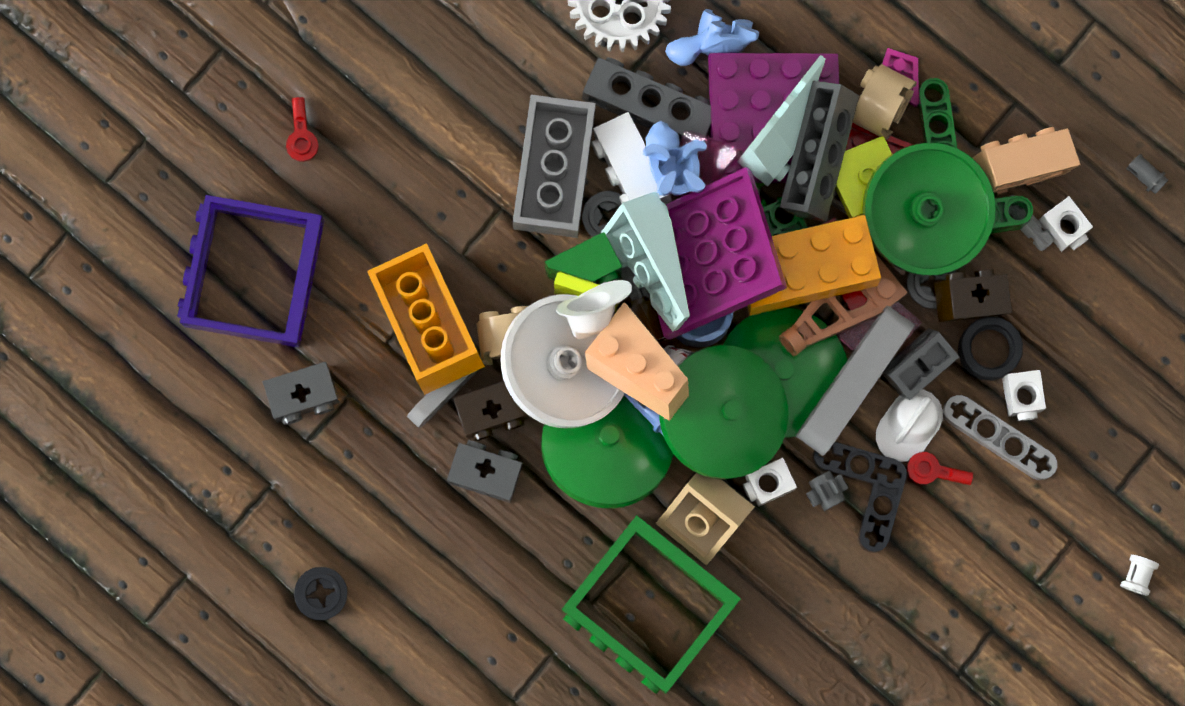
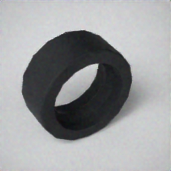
[958,316,1023,381]

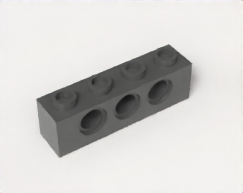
[582,57,711,144]
[780,81,859,222]

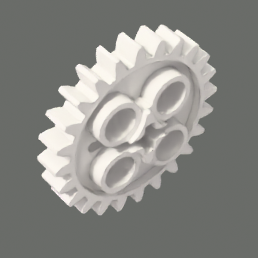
[568,0,671,52]

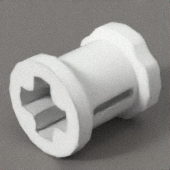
[1120,554,1159,596]

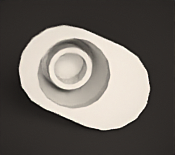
[556,280,632,339]
[876,389,943,462]

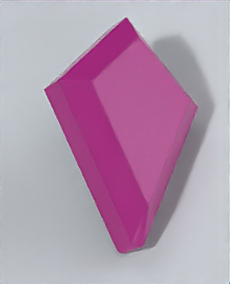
[882,48,919,107]

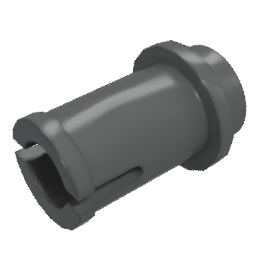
[1126,154,1169,194]

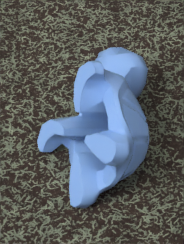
[665,9,759,66]
[643,121,707,196]

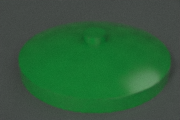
[863,143,995,275]
[723,308,847,439]
[659,345,789,479]
[541,396,673,508]

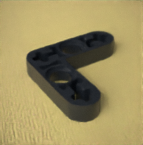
[812,442,907,553]

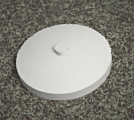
[501,294,625,428]

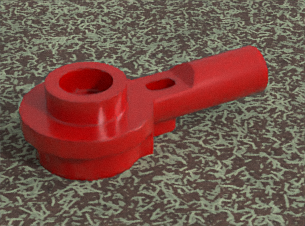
[286,97,319,162]
[907,452,973,485]

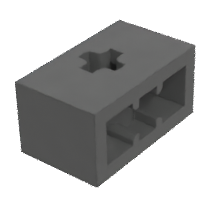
[262,362,340,425]
[447,440,523,503]

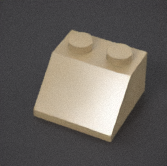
[656,473,755,566]

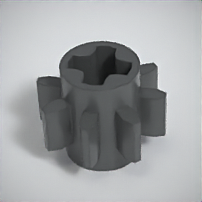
[806,471,848,511]

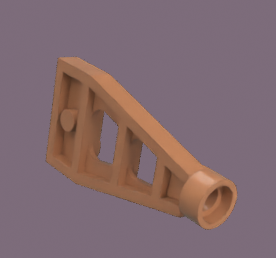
[779,253,908,356]

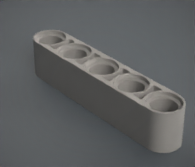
[796,305,915,456]

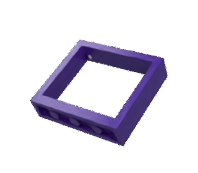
[177,195,325,348]

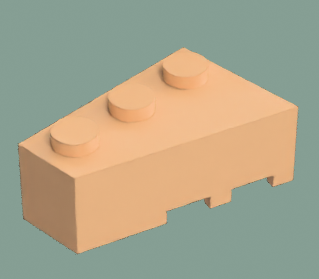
[972,127,1081,195]
[585,302,689,421]

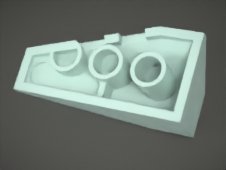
[737,55,826,186]
[601,191,690,332]

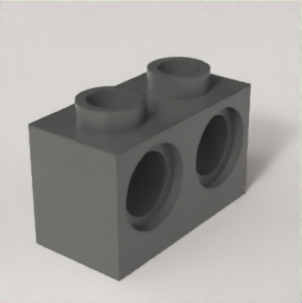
[882,328,959,400]

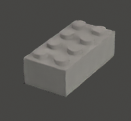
[513,95,596,238]

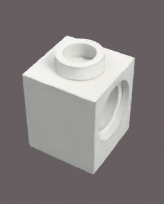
[1038,196,1093,252]
[1002,370,1046,421]
[743,458,797,507]

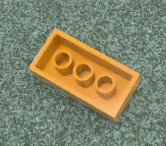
[747,215,881,316]
[367,243,485,395]

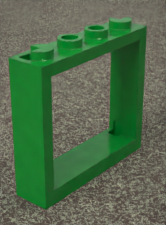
[562,515,741,695]

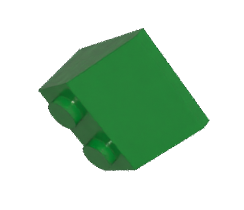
[545,232,622,285]

